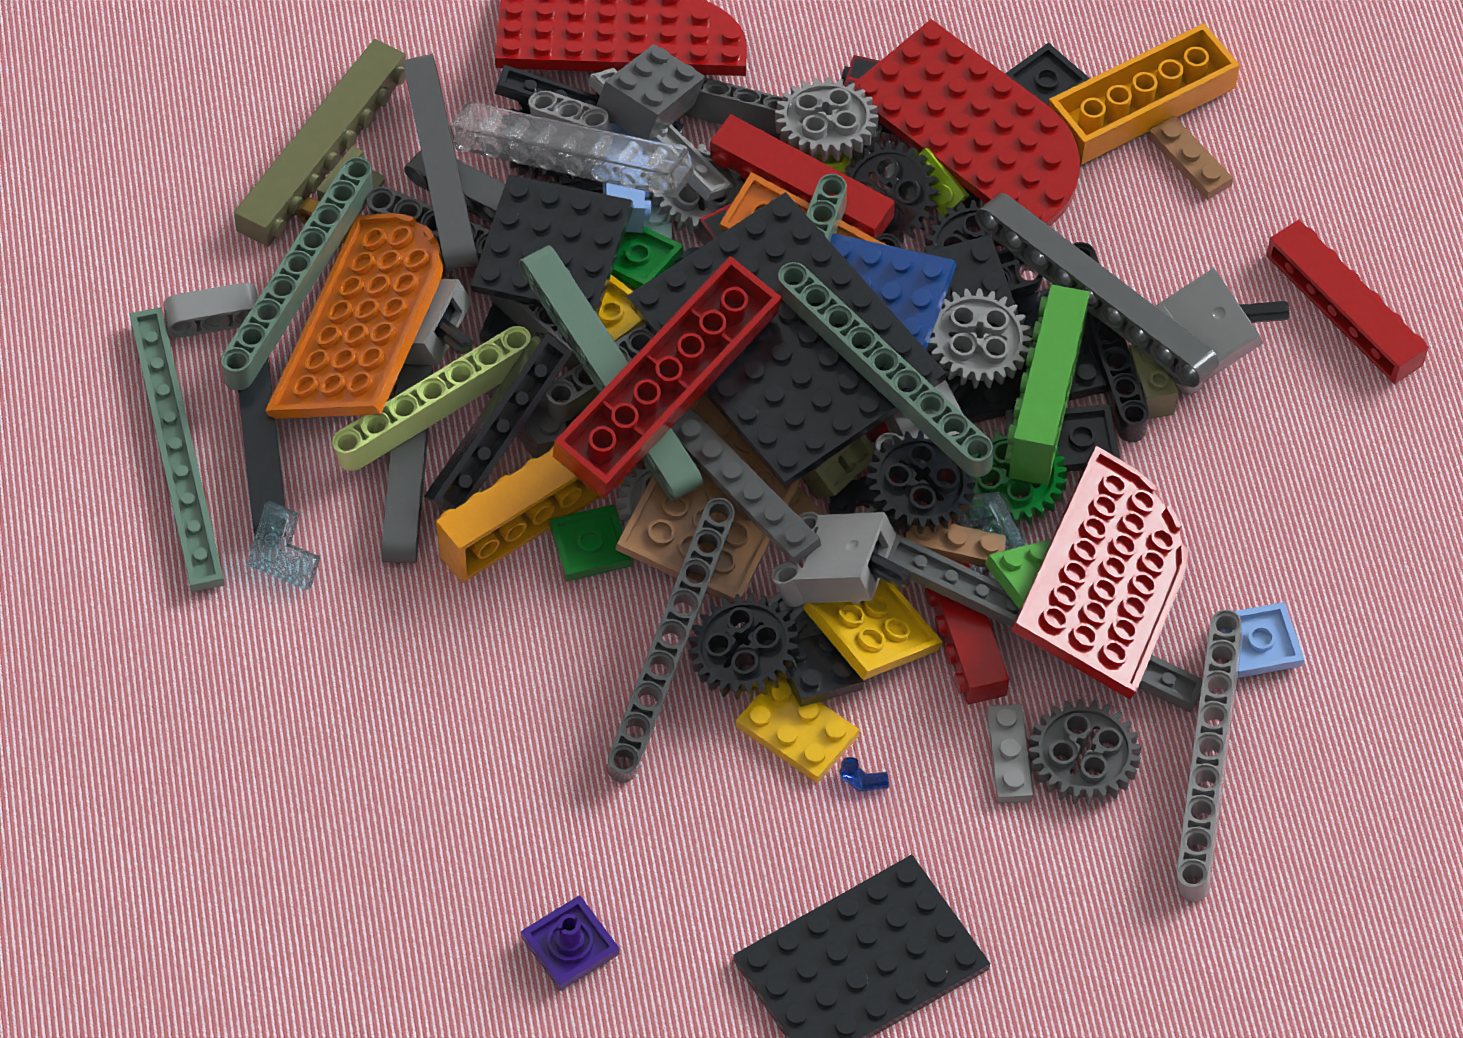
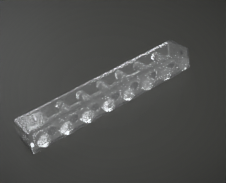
[449,101,694,198]

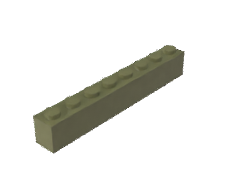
[234,38,406,247]

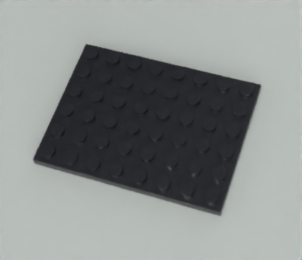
[626,192,946,488]

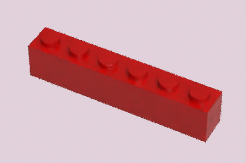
[710,114,895,238]
[1266,219,1429,385]

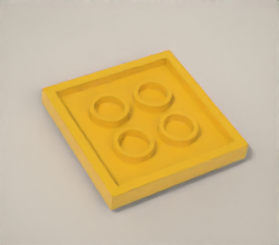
[802,578,943,680]

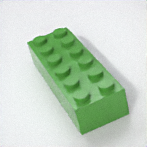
[1004,284,1090,486]

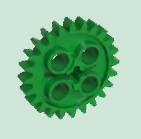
[969,427,1067,528]

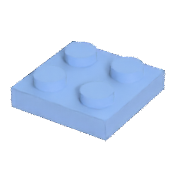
[1221,602,1304,678]

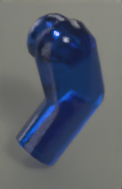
[839,757,889,791]

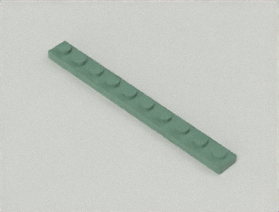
[129,307,225,592]

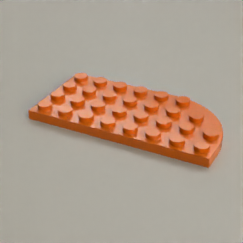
[265,213,444,419]

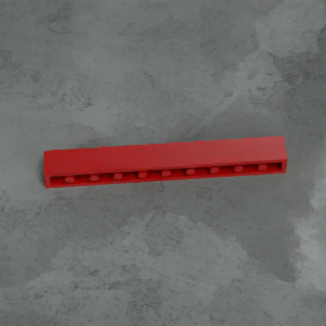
[869,422,1009,705]

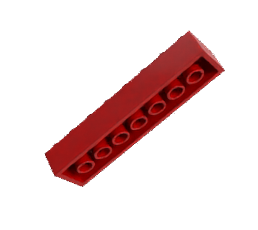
[553,256,782,499]

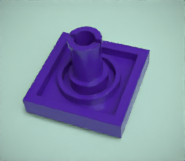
[521,895,620,991]

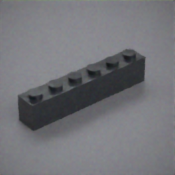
[424,332,573,512]

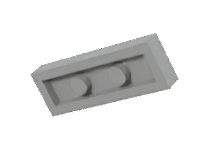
[986,704,1033,804]

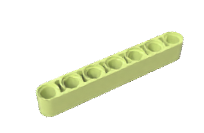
[332,326,532,471]

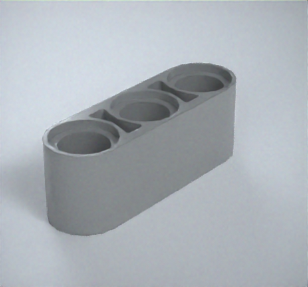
[528,91,613,151]
[163,283,258,338]

